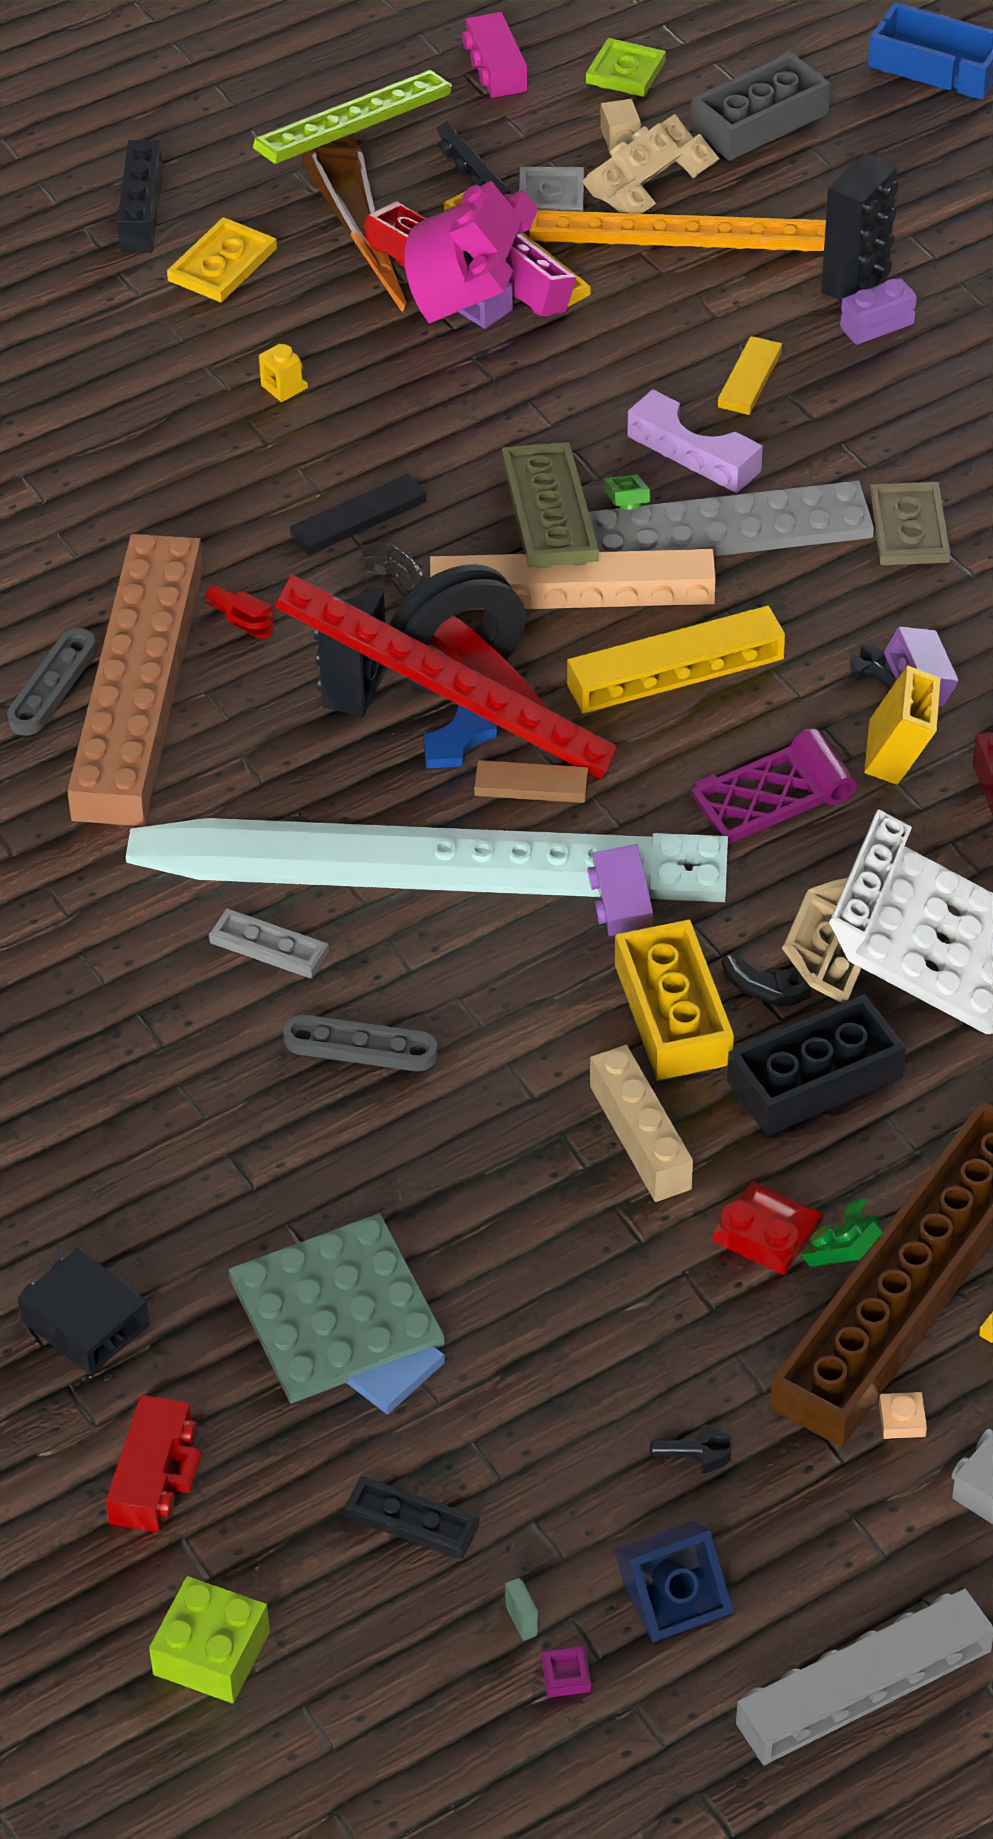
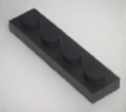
[437,121,511,195]

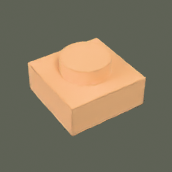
[879,1392,927,1439]

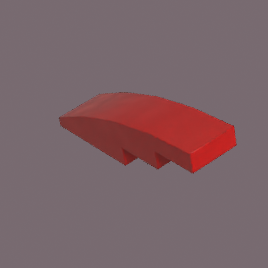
[430,615,549,710]

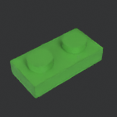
[603,474,650,510]

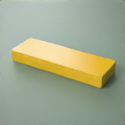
[718,336,782,415]

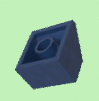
[614,1521,734,1642]

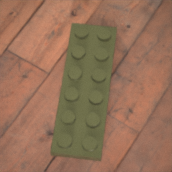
[501,442,599,568]

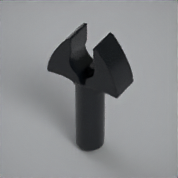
[850,645,896,689]
[649,1424,731,1473]

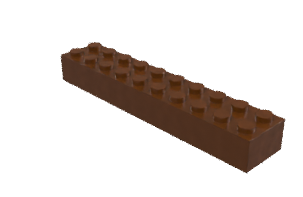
[770,1101,993,1448]

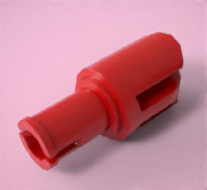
[205,584,274,639]

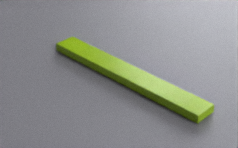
[253,70,452,164]

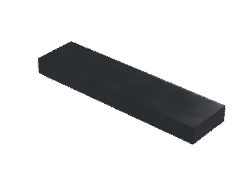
[290,474,426,555]

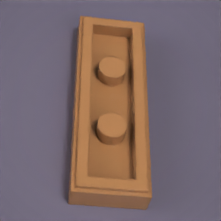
[474,760,588,803]

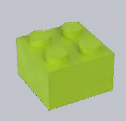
[149,1576,270,1704]

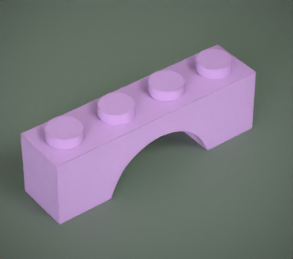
[628,389,763,493]

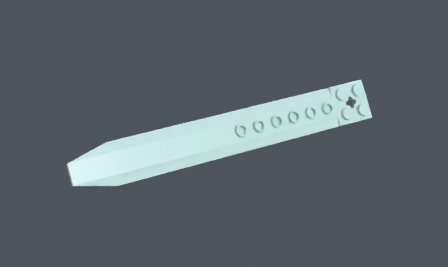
[126,818,728,902]

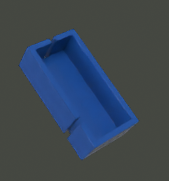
[868,2,993,100]

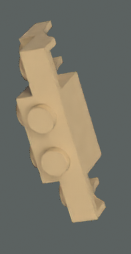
[582,114,719,214]

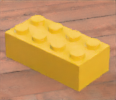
[615,919,734,1081]

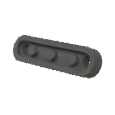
[7,628,96,735]
[283,1015,438,1071]

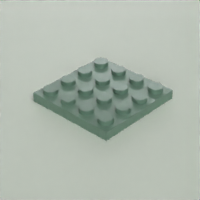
[228,1213,445,1404]

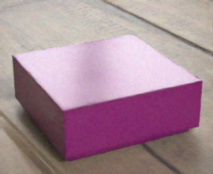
[541,1646,591,1698]

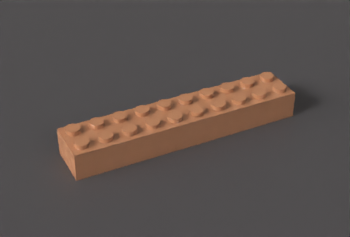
[67,534,203,826]

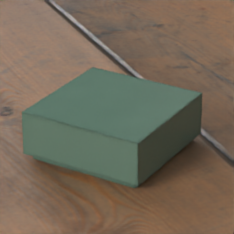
[505,1578,538,1641]

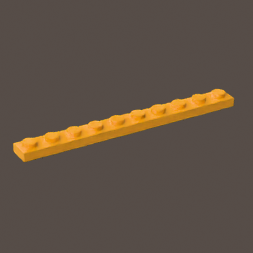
[529,210,826,251]

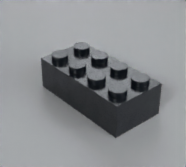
[821,153,899,301]
[727,994,906,1136]

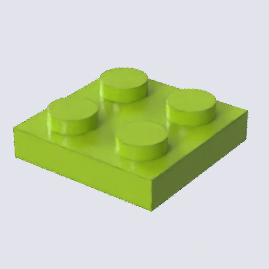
[586,38,666,97]

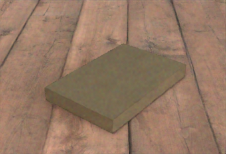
[869,482,950,565]

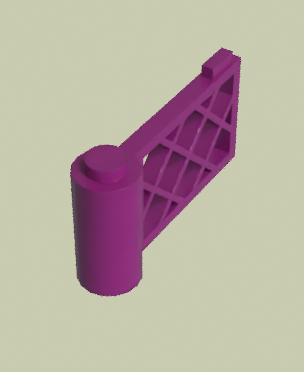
[691,729,857,844]

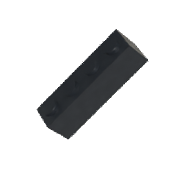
[117,139,163,253]

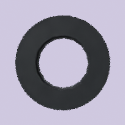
[389,564,526,693]

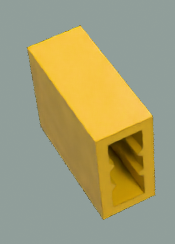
[864,665,941,785]

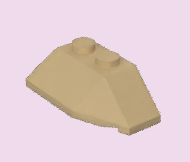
[782,878,861,1003]

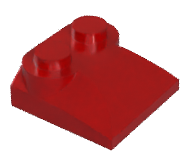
[364,201,427,267]
[713,1181,823,1275]

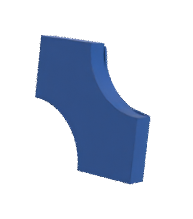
[424,705,497,769]

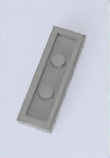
[209,908,329,979]

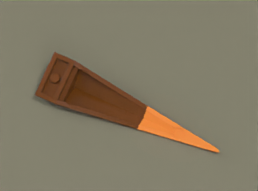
[301,134,407,312]

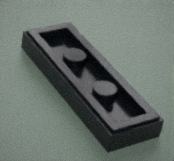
[344,1476,479,1560]

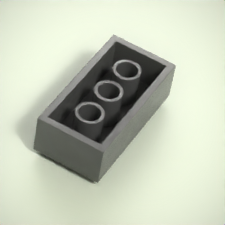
[691,52,830,161]

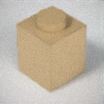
[600,99,641,152]

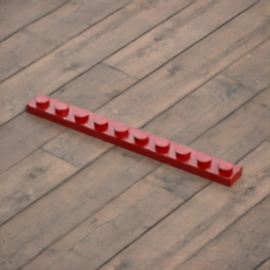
[274,574,617,780]

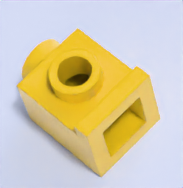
[259,344,308,403]

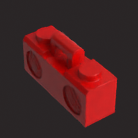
[106,1395,202,1532]

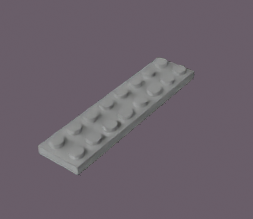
[588,481,874,556]

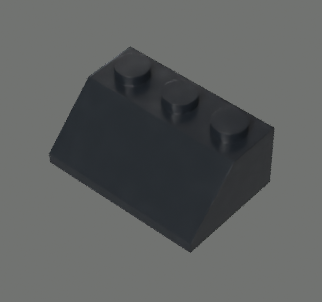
[314,589,388,717]

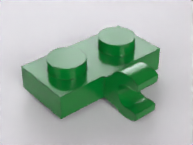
[801,1198,883,1267]

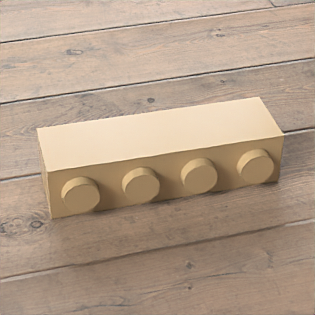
[590,1045,693,1202]

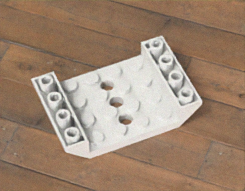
[829,809,993,1034]

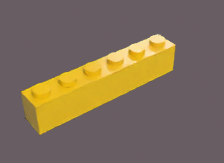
[567,605,785,714]

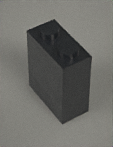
[17,1247,150,1376]

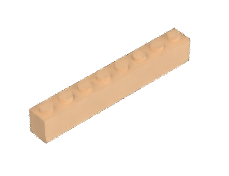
[430,549,715,611]

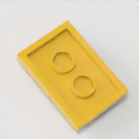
[167,217,277,303]

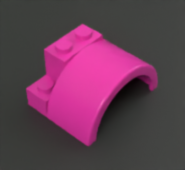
[404,181,538,323]

